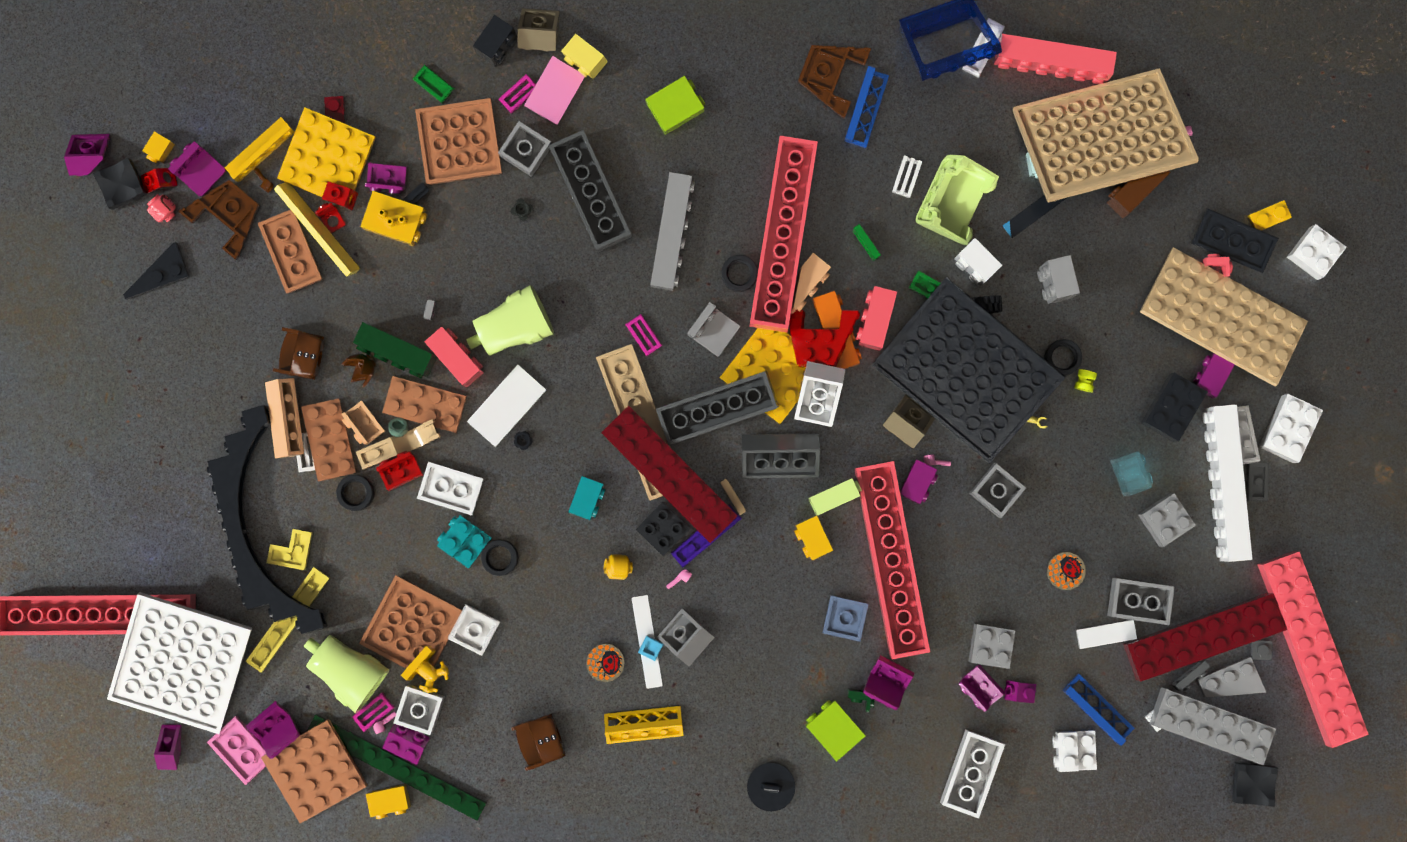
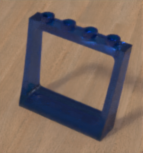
[899,0,1002,81]

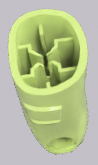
[466,285,554,356]
[304,635,390,714]

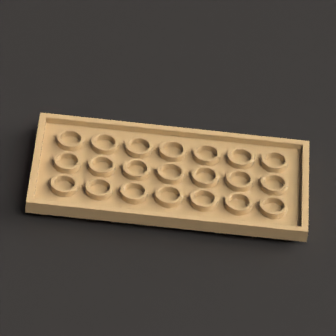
[1140,247,1308,386]

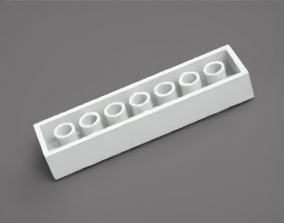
[1202,404,1252,562]

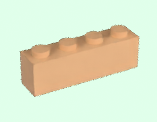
[265,378,304,458]

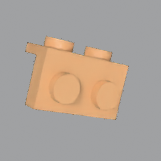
[342,401,385,445]

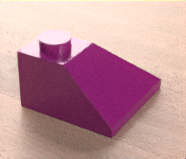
[64,134,110,176]

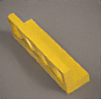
[225,117,295,183]
[604,706,684,744]

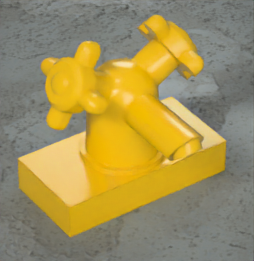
[401,646,449,693]

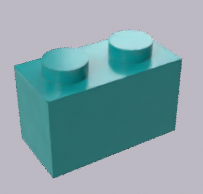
[568,476,606,520]

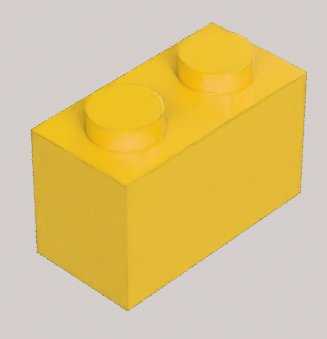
[794,516,833,560]
[366,784,411,819]

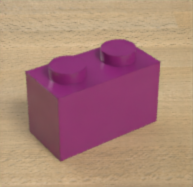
[1193,353,1235,398]
[900,459,938,504]

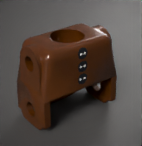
[273,327,325,380]
[511,713,566,771]

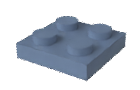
[822,595,868,642]

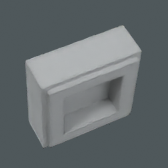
[423,300,437,321]

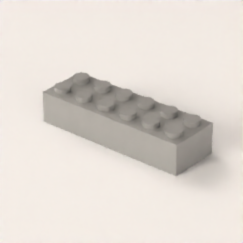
[1149,687,1276,765]

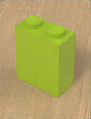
[645,76,706,135]
[805,700,865,762]

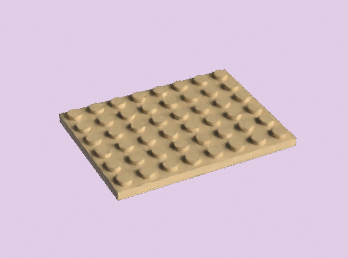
[1013,68,1199,202]

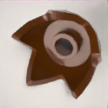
[342,354,376,388]

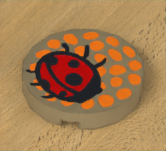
[1047,552,1086,590]
[586,643,625,682]

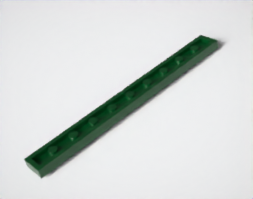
[307,714,487,821]

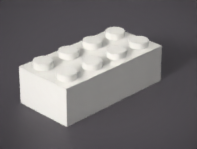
[940,729,1005,818]

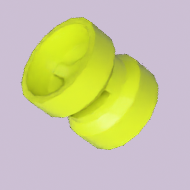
[1074,369,1097,392]

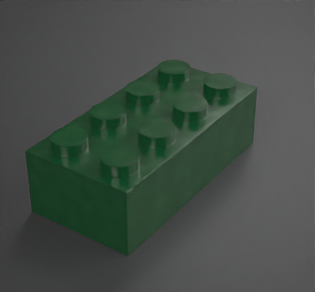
[353,322,437,379]

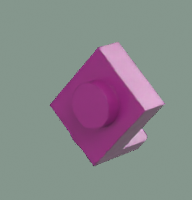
[1004,680,1037,703]

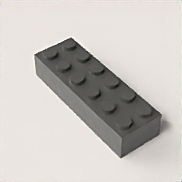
[549,130,632,253]
[656,370,779,445]

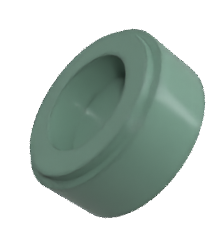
[388,418,408,437]

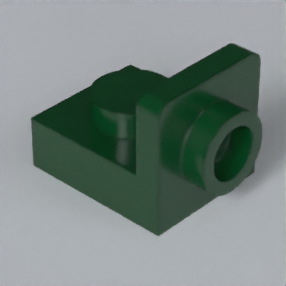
[847,689,875,713]

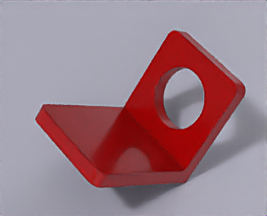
[141,168,177,194]
[322,182,358,211]
[315,203,346,234]

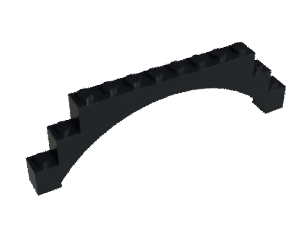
[207,405,328,634]

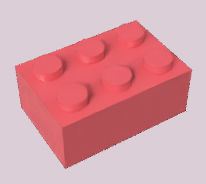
[855,286,897,351]
[424,327,484,388]

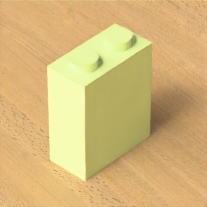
[808,479,862,516]

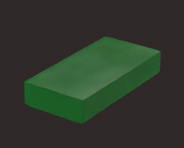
[413,64,455,104]
[852,224,881,261]

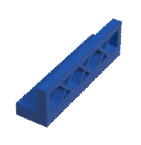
[844,66,889,148]
[1063,674,1135,746]

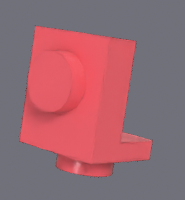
[1202,254,1233,277]

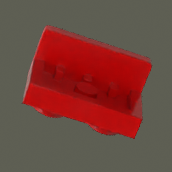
[376,451,423,491]

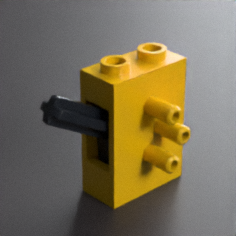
[360,183,429,246]

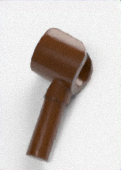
[254,168,274,193]

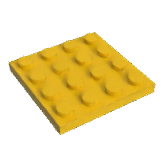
[277,107,376,204]
[720,328,806,424]

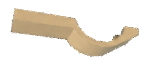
[356,419,441,470]

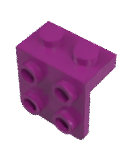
[168,141,226,197]
[863,655,914,710]
[246,701,300,759]

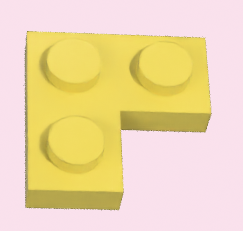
[267,529,313,570]

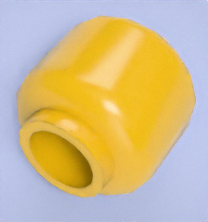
[603,554,633,580]

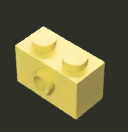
[561,34,608,79]

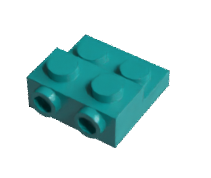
[437,515,492,569]

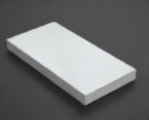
[467,365,547,447]

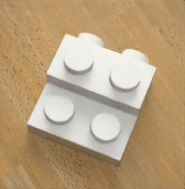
[1052,730,1097,772]

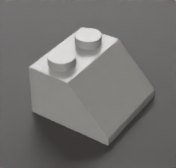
[657,609,715,666]

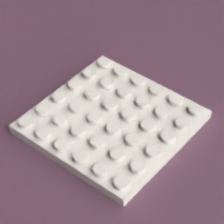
[107,592,252,734]

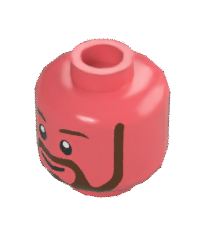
[147,194,176,222]

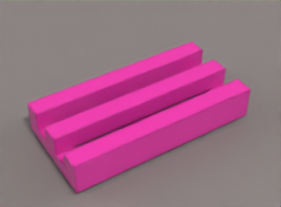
[498,74,536,114]
[625,314,662,356]
[352,692,394,732]

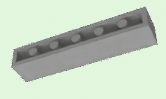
[650,172,695,291]

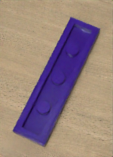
[671,504,742,568]

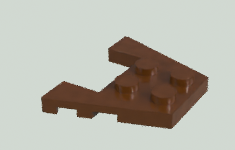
[798,45,871,119]
[179,180,260,260]

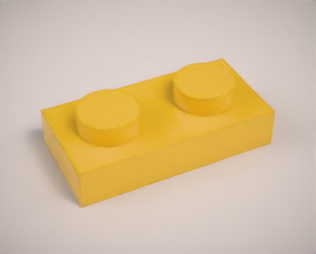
[1248,200,1292,231]

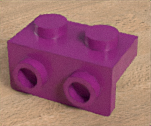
[365,163,407,193]
[959,664,1005,712]
[383,724,430,765]

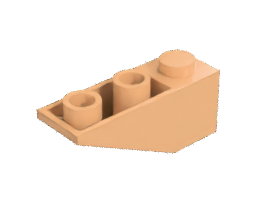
[791,253,831,314]

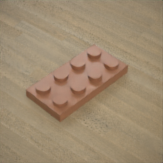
[258,209,323,294]
[382,376,467,433]
[301,399,356,482]

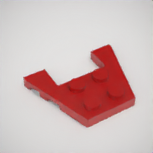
[789,310,860,367]

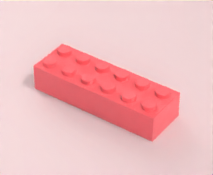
[994,34,1117,84]

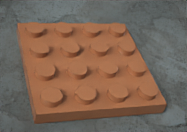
[415,98,502,185]
[359,575,462,677]
[261,719,368,823]

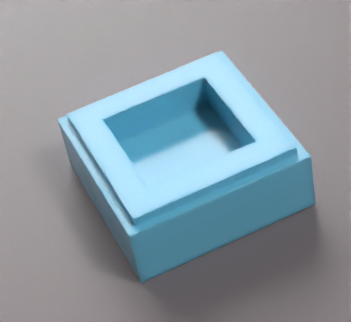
[638,635,663,661]

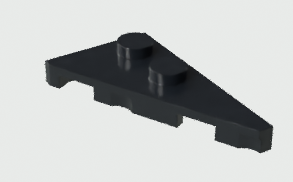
[123,242,189,300]

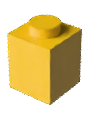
[142,132,175,164]

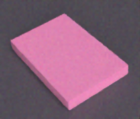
[524,56,584,125]
[207,716,266,785]

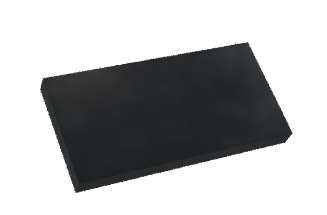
[1191,208,1279,273]

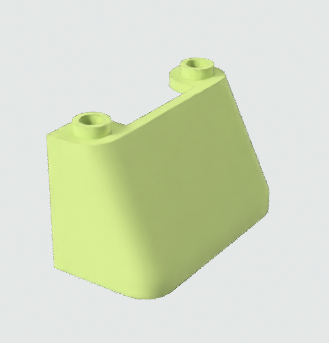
[916,155,999,245]

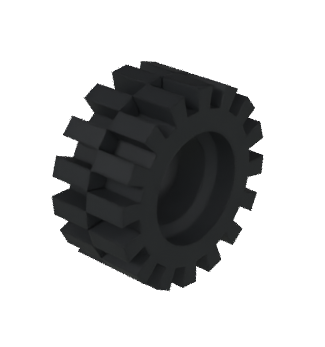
[972,295,1003,314]

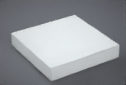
[448,604,500,656]

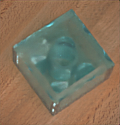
[1110,451,1153,496]

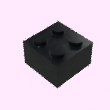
[473,15,517,67]

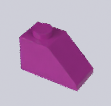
[154,725,182,770]

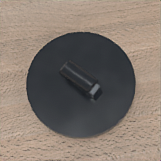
[747,762,795,812]

